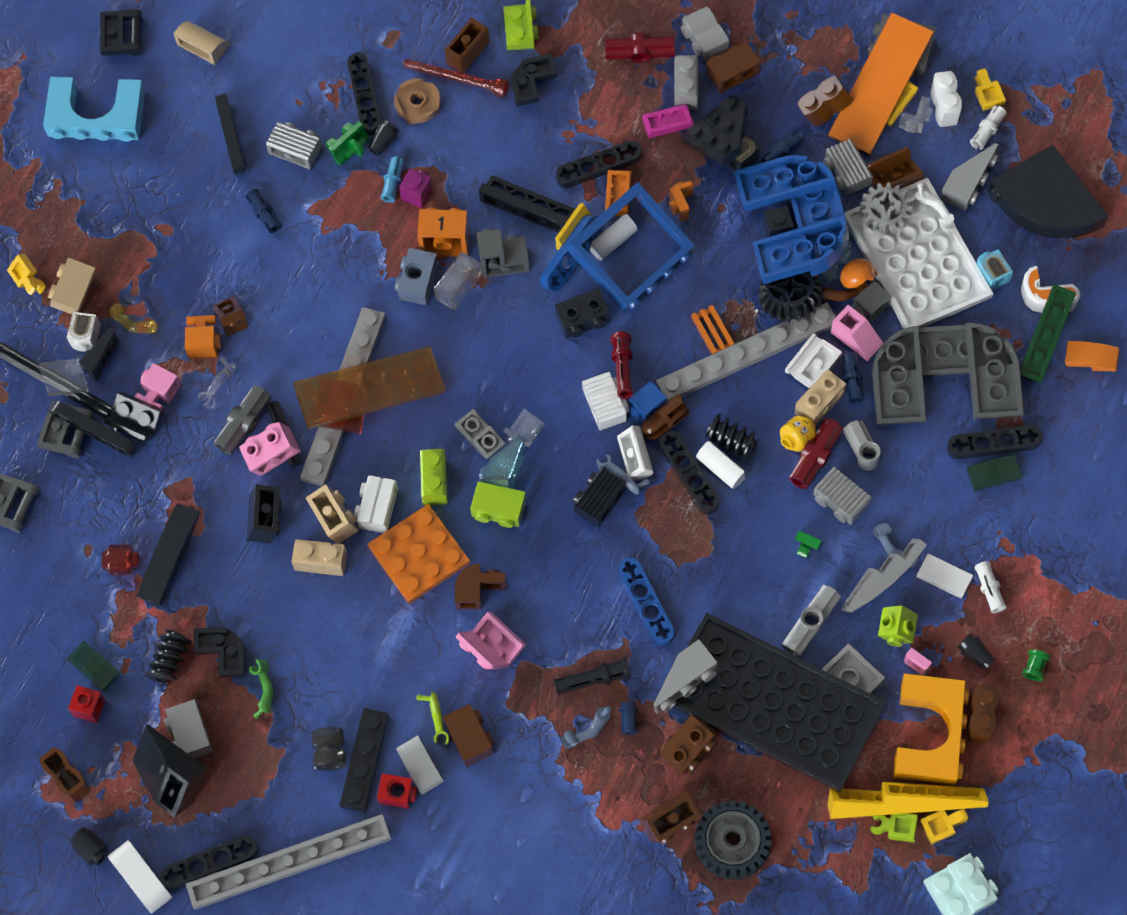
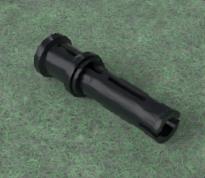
[553,657,632,695]

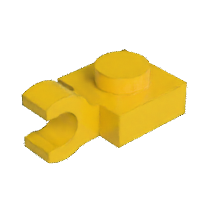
[974,69,1006,111]
[7,254,46,295]
[920,809,968,845]

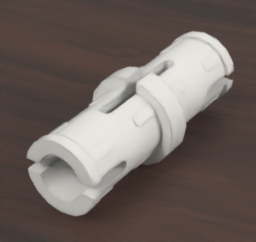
[970,105,1007,150]
[975,561,1007,613]

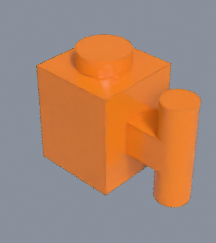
[185,315,221,359]

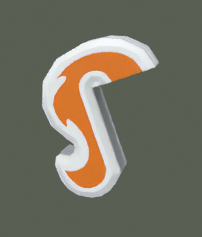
[1021,266,1080,313]

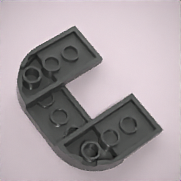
[871,323,1024,426]

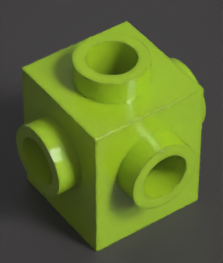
[878,606,918,647]

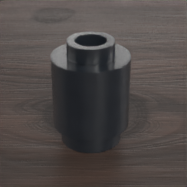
[70,827,108,866]

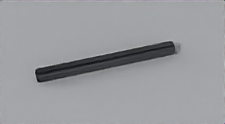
[0,342,113,418]

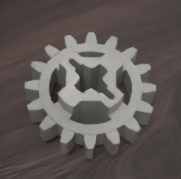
[860,183,912,234]

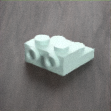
[923,853,998,915]

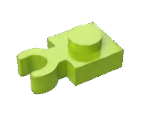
[871,813,918,843]

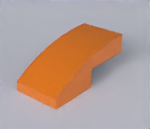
[1065,341,1120,372]

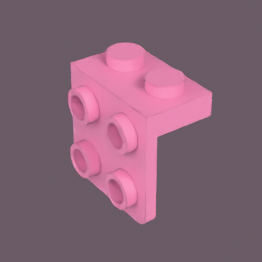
[456,612,526,670]

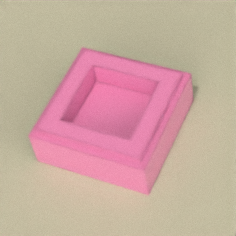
[904,648,932,676]

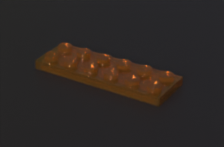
[293,346,446,429]

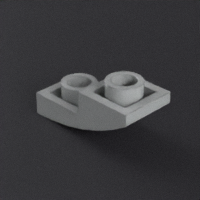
[454,409,505,460]
[396,735,444,795]

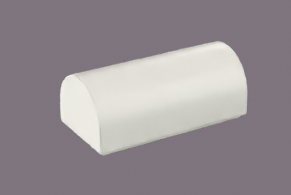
[590,214,637,261]
[617,426,653,480]
[696,441,745,489]

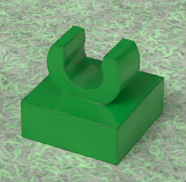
[795,530,823,558]

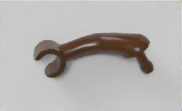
[822,281,869,301]

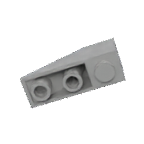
[940,143,999,211]
[654,639,718,714]

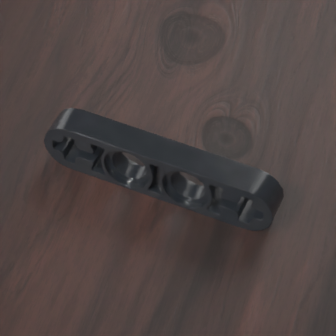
[347,52,381,135]
[215,93,246,175]
[556,141,642,188]
[49,400,138,457]
[947,425,1043,459]
[660,431,719,515]
[160,836,258,890]

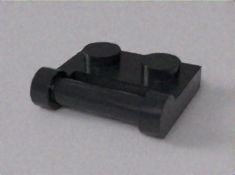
[100,9,142,56]

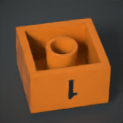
[417,207,470,257]

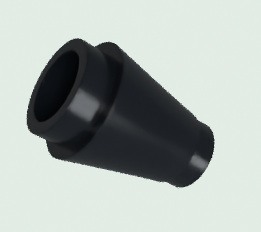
[368,120,399,156]
[957,633,995,670]

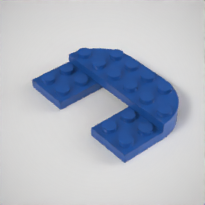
[734,155,849,284]

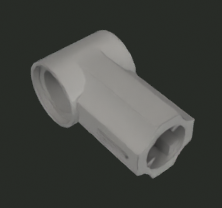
[843,420,881,471]

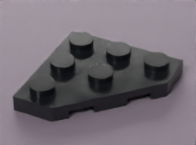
[680,95,748,166]

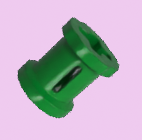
[1022,649,1051,682]

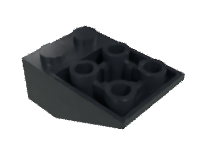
[133,724,207,818]

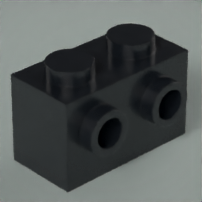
[555,289,610,338]
[247,484,282,544]

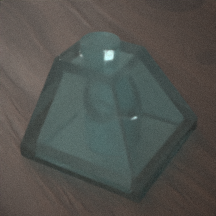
[479,435,526,489]

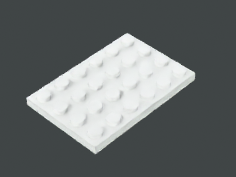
[844,177,993,329]

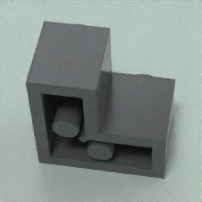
[476,228,530,278]

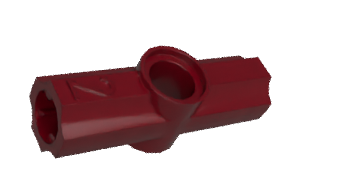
[605,33,675,63]
[789,418,843,489]

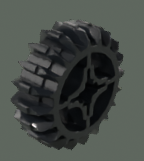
[758,271,823,323]

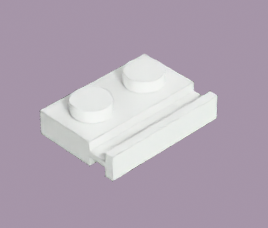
[785,333,842,388]

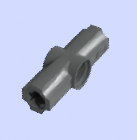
[213,385,272,456]

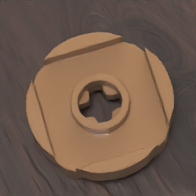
[394,78,441,125]

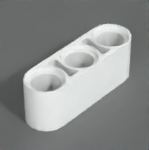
[107,840,172,914]

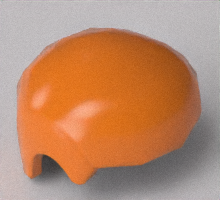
[840,258,878,288]

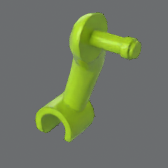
[416,692,450,745]

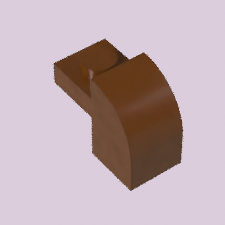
[455,563,506,609]

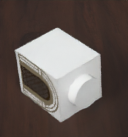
[67,312,101,351]

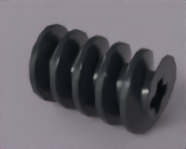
[705,413,760,461]
[145,630,192,686]

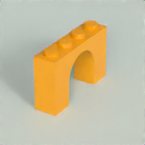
[893,674,969,786]

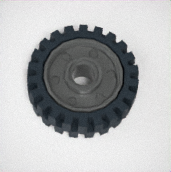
[695,800,772,880]

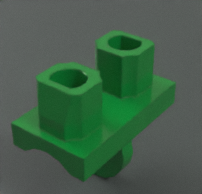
[326,121,370,166]

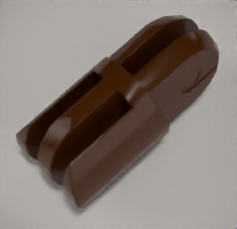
[641,394,691,440]

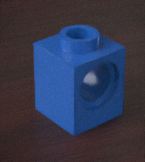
[629,381,667,422]

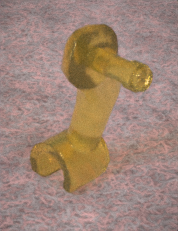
[109,303,158,334]

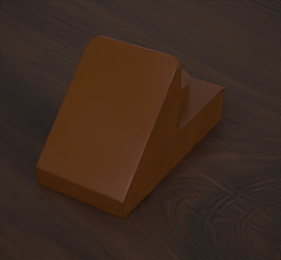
[212,296,248,336]

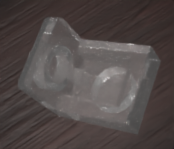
[899,96,933,133]
[503,409,545,447]

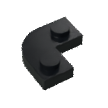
[511,54,557,106]
[194,627,245,678]

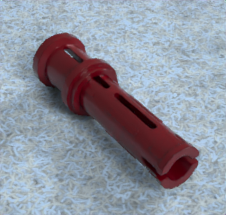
[610,331,633,399]

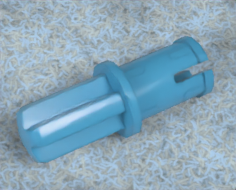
[380,156,404,203]

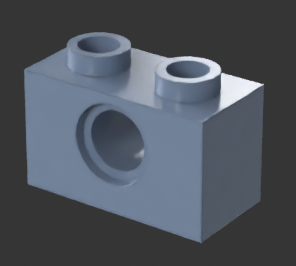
[395,248,438,305]

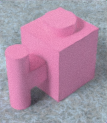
[134,363,181,409]

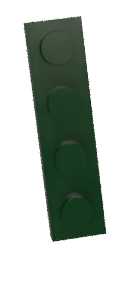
[1020,284,1076,383]

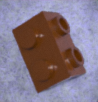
[867,147,924,189]

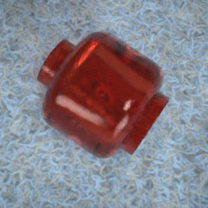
[102,543,140,576]

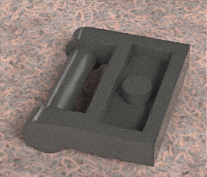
[37,401,94,458]
[0,473,40,533]

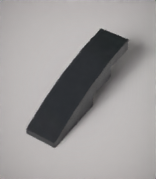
[136,503,200,605]

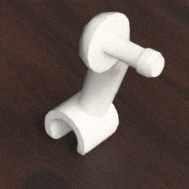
[915,183,955,232]

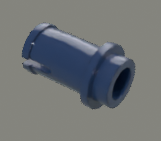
[618,702,639,735]

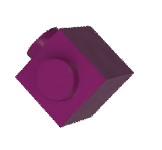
[399,168,433,208]

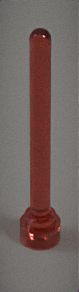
[402,59,509,98]

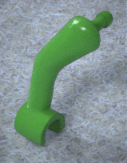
[249,659,274,719]

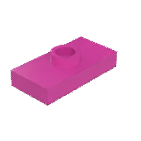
[642,104,693,138]

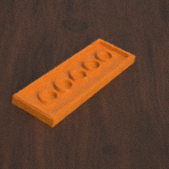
[828,13,934,156]

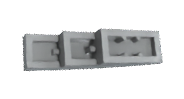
[841,539,927,613]

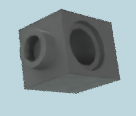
[852,280,892,323]

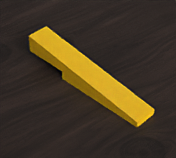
[828,782,989,819]

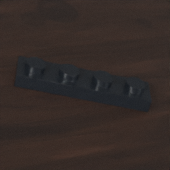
[340,708,389,812]

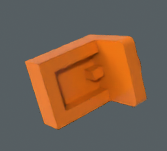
[669,181,693,222]

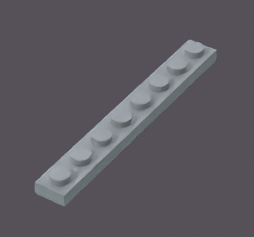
[656,302,836,401]
[300,307,386,487]
[186,814,391,910]

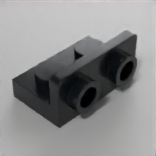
[104,391,164,441]

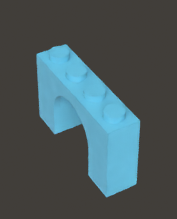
[43,77,145,142]

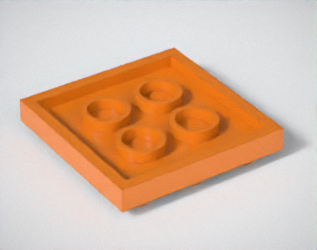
[367,504,470,604]

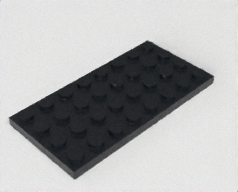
[673,612,887,793]

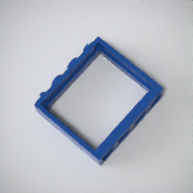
[565,182,695,311]

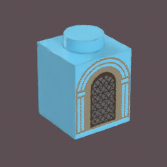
[976,249,1013,291]

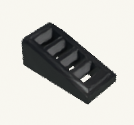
[79,328,119,381]

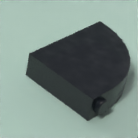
[988,145,1108,239]

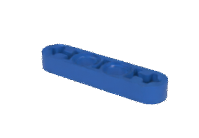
[540,215,603,291]
[619,557,674,646]

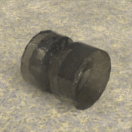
[311,727,347,771]

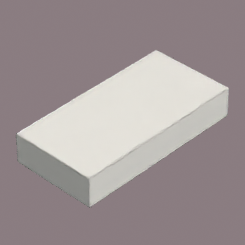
[916,554,973,599]

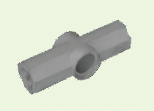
[781,584,841,658]

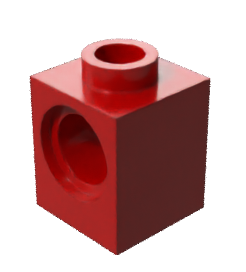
[68,685,106,724]
[377,773,417,809]

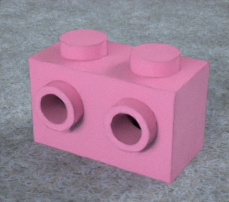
[239,422,301,476]

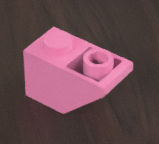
[831,305,883,362]

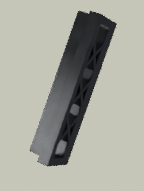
[479,175,575,233]

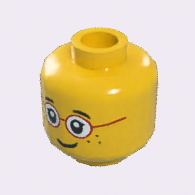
[780,416,816,452]

